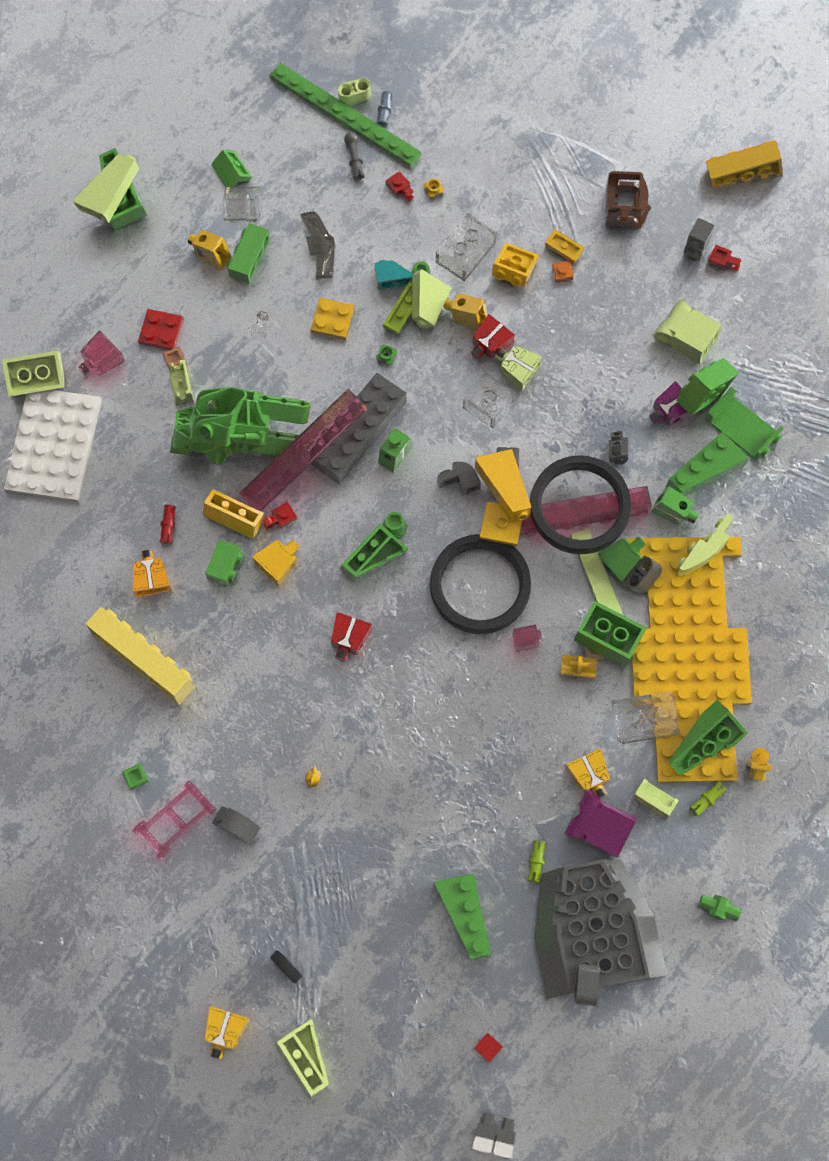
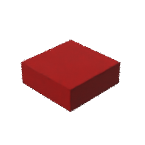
[474,1033,503,1062]

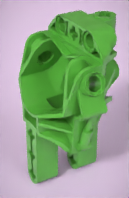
[170,387,311,464]

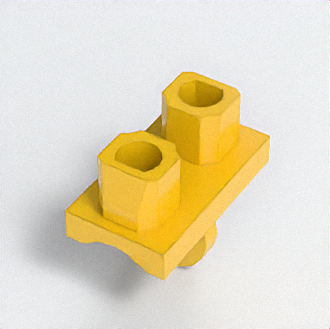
[560,654,597,679]
[746,747,772,781]

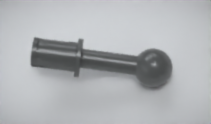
[344,132,365,180]

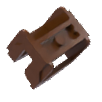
[606,171,651,229]

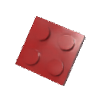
[138,309,184,350]

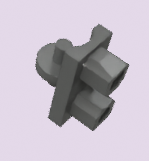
[609,431,628,465]

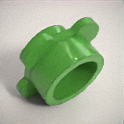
[376,345,397,365]

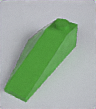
[668,700,748,775]

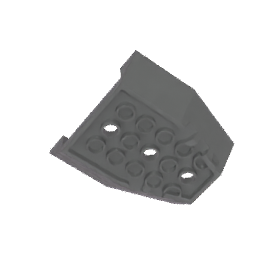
[535,859,668,999]

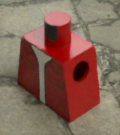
[471,314,515,359]
[331,612,372,662]

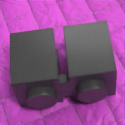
[684,218,715,260]

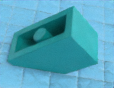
[374,260,413,290]

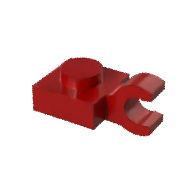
[385,171,414,202]
[708,245,742,271]
[262,502,297,530]

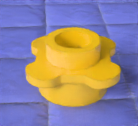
[424,178,444,198]
[305,767,320,787]

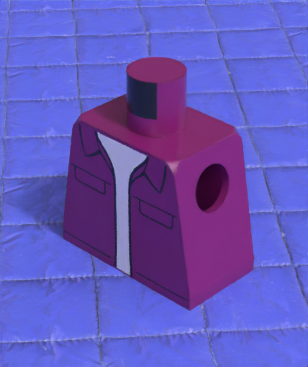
[649,381,695,426]

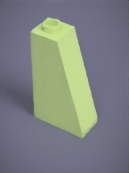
[73,153,139,223]

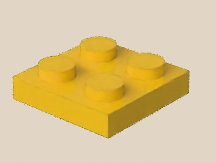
[310,297,355,340]

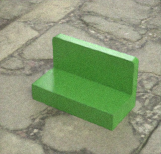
[212,149,252,190]

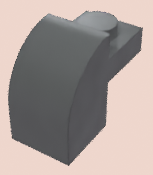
[437,461,481,495]
[212,806,261,845]

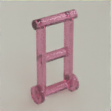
[132,780,216,860]

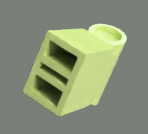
[653,300,722,364]

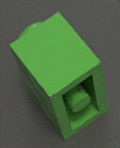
[205,539,244,586]

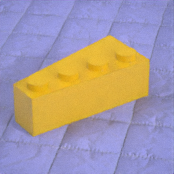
[706,140,783,187]

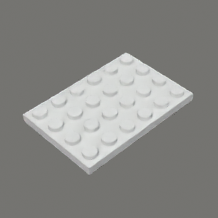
[4,390,102,503]

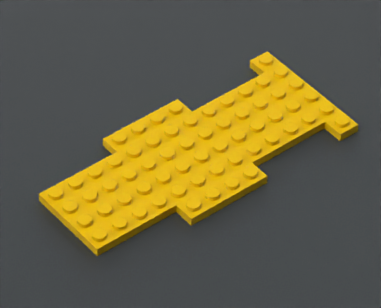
[627,537,752,783]

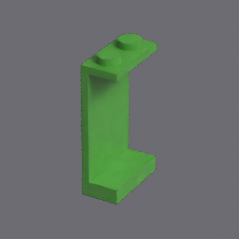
[705,387,783,461]

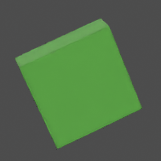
[122,763,149,790]

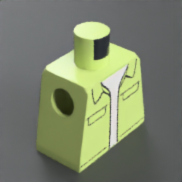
[495,346,542,391]

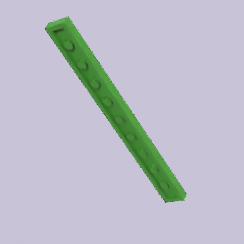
[270,63,421,168]

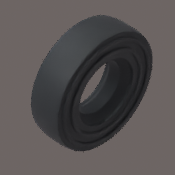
[270,950,302,983]

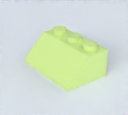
[2,351,64,397]

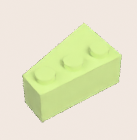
[275,1019,329,1099]

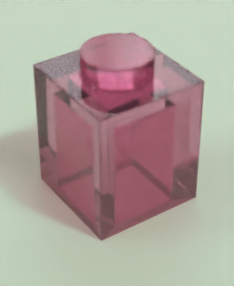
[512,624,542,652]

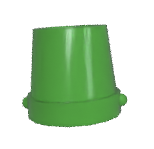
[383,512,409,539]

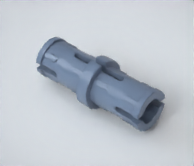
[377,91,393,127]

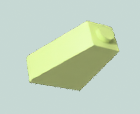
[412,269,451,329]

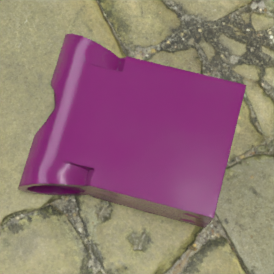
[564,789,637,858]

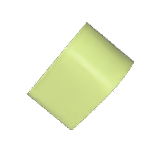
[338,78,371,106]

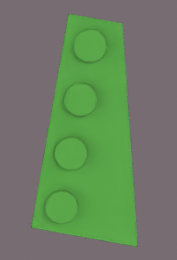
[99,148,147,230]
[433,874,491,961]

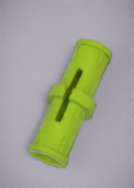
[689,781,727,817]
[527,840,546,883]

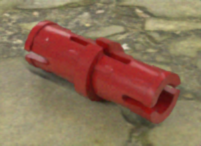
[159,504,176,544]

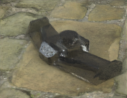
[301,211,336,280]

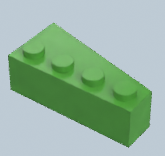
[666,432,749,496]

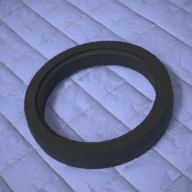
[530,455,631,555]
[430,534,531,634]

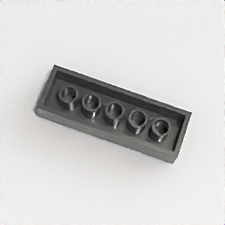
[309,372,407,484]

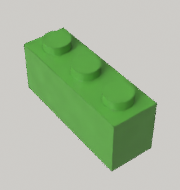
[227,223,270,284]

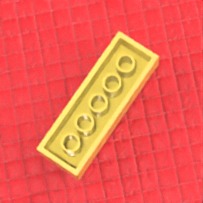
[86,607,194,705]

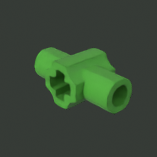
[698,894,741,922]

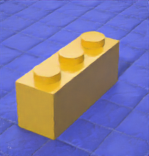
[203,489,264,539]

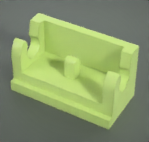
[169,360,193,405]
[633,779,679,819]

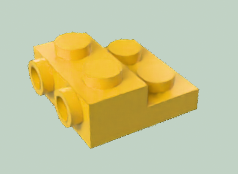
[491,242,539,287]

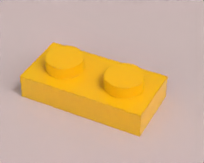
[544,229,585,264]

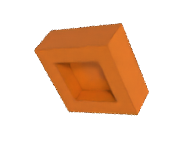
[552,261,574,282]

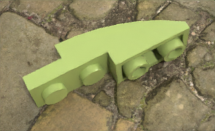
[677,513,734,576]

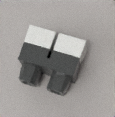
[472,1113,516,1159]

